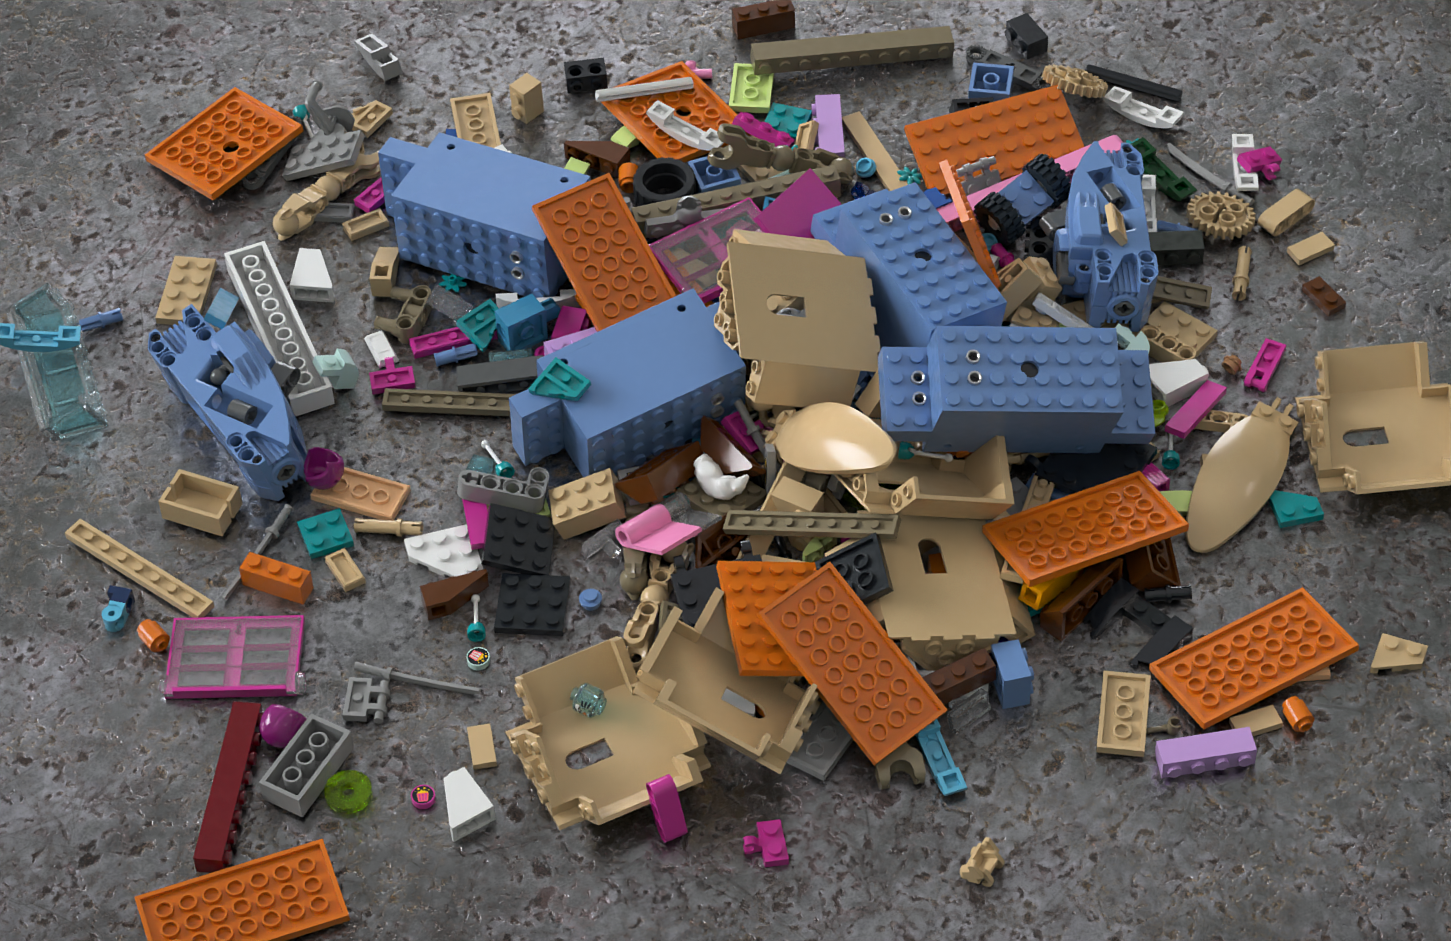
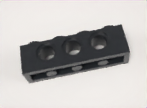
[1024,216,1054,271]

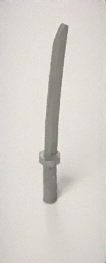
[1167,143,1254,206]
[734,399,781,473]
[222,504,293,600]
[354,662,481,694]

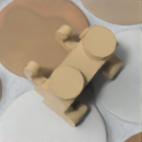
[960,837,1005,887]

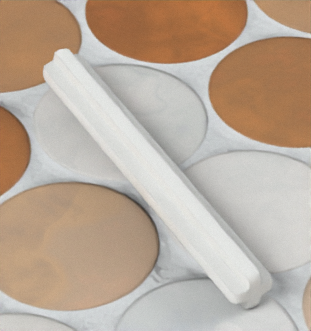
[595,77,694,102]

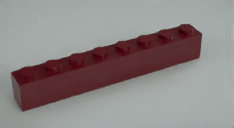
[193,701,263,873]

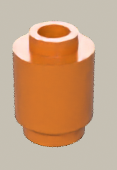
[618,163,639,194]
[137,619,170,652]
[1282,696,1315,732]

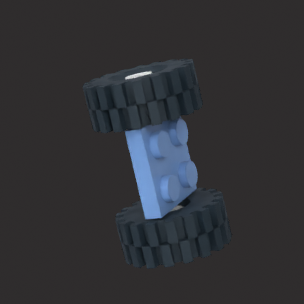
[974,153,1071,247]

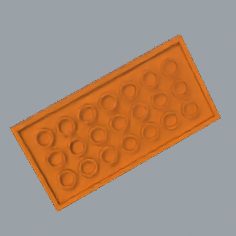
[904,85,1085,197]
[939,160,1002,292]
[532,173,676,332]
[982,471,1189,587]
[756,562,947,766]
[1149,587,1359,729]
[134,838,350,941]

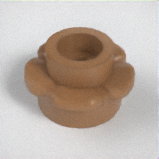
[1221,355,1242,375]

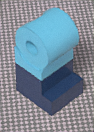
[102,585,135,632]

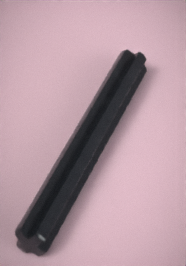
[1085,64,1182,102]

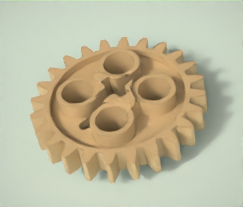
[1042,64,1108,98]
[1186,191,1256,240]

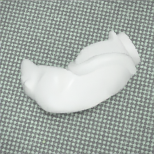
[694,454,749,500]

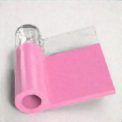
[615,492,722,555]

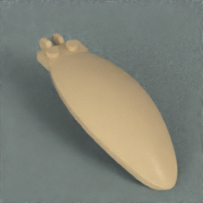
[1185,397,1299,553]
[761,402,897,474]

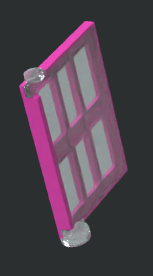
[649,197,765,303]
[159,615,306,699]

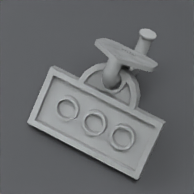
[282,80,365,181]

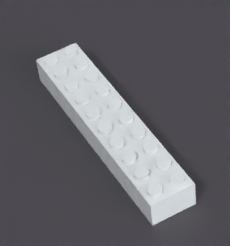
[224,241,335,416]

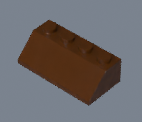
[615,441,704,505]
[1125,538,1181,592]
[1040,557,1123,642]

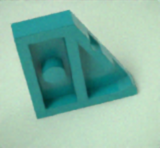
[456,299,499,353]
[528,357,592,401]
[1268,490,1324,528]

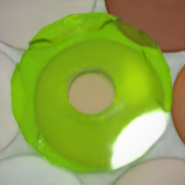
[325,770,372,813]

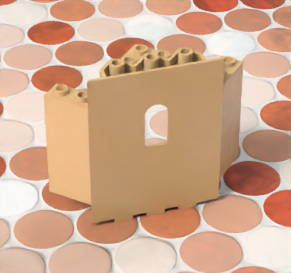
[714,229,881,408]
[1295,341,1451,494]
[833,419,1015,520]
[824,510,1035,671]
[633,587,821,774]
[505,636,711,830]

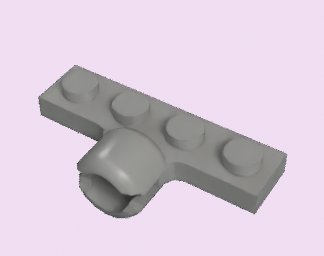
[644,196,728,238]

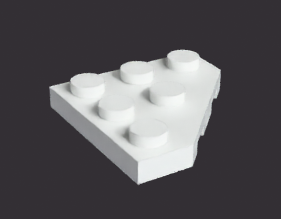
[404,524,483,577]

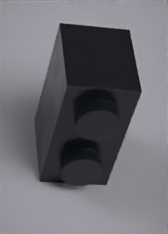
[1005,13,1048,60]

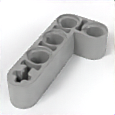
[457,467,549,513]

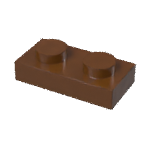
[1302,276,1346,317]

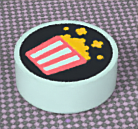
[466,647,490,671]

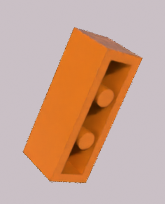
[239,552,314,605]

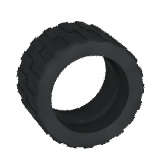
[633,157,697,207]

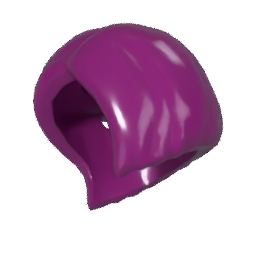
[304,447,344,490]
[260,704,306,748]

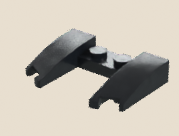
[1083,578,1193,669]

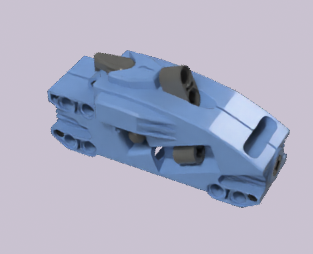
[1039,141,1159,332]
[148,304,307,501]

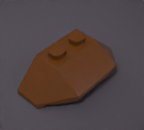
[700,415,766,478]
[695,513,748,569]

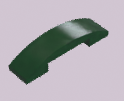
[1131,137,1197,201]

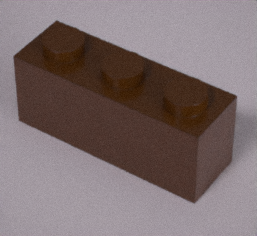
[732,0,795,40]
[922,648,996,704]

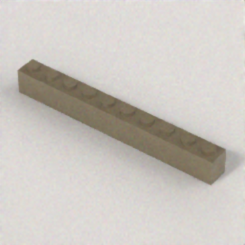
[750,26,954,75]
[631,165,841,239]

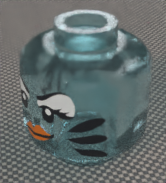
[570,683,607,718]

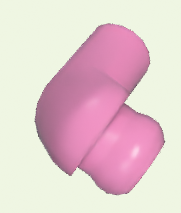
[685,60,712,79]

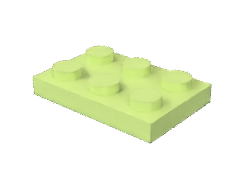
[729,63,774,113]

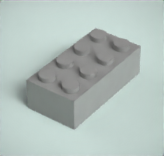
[259,714,354,817]

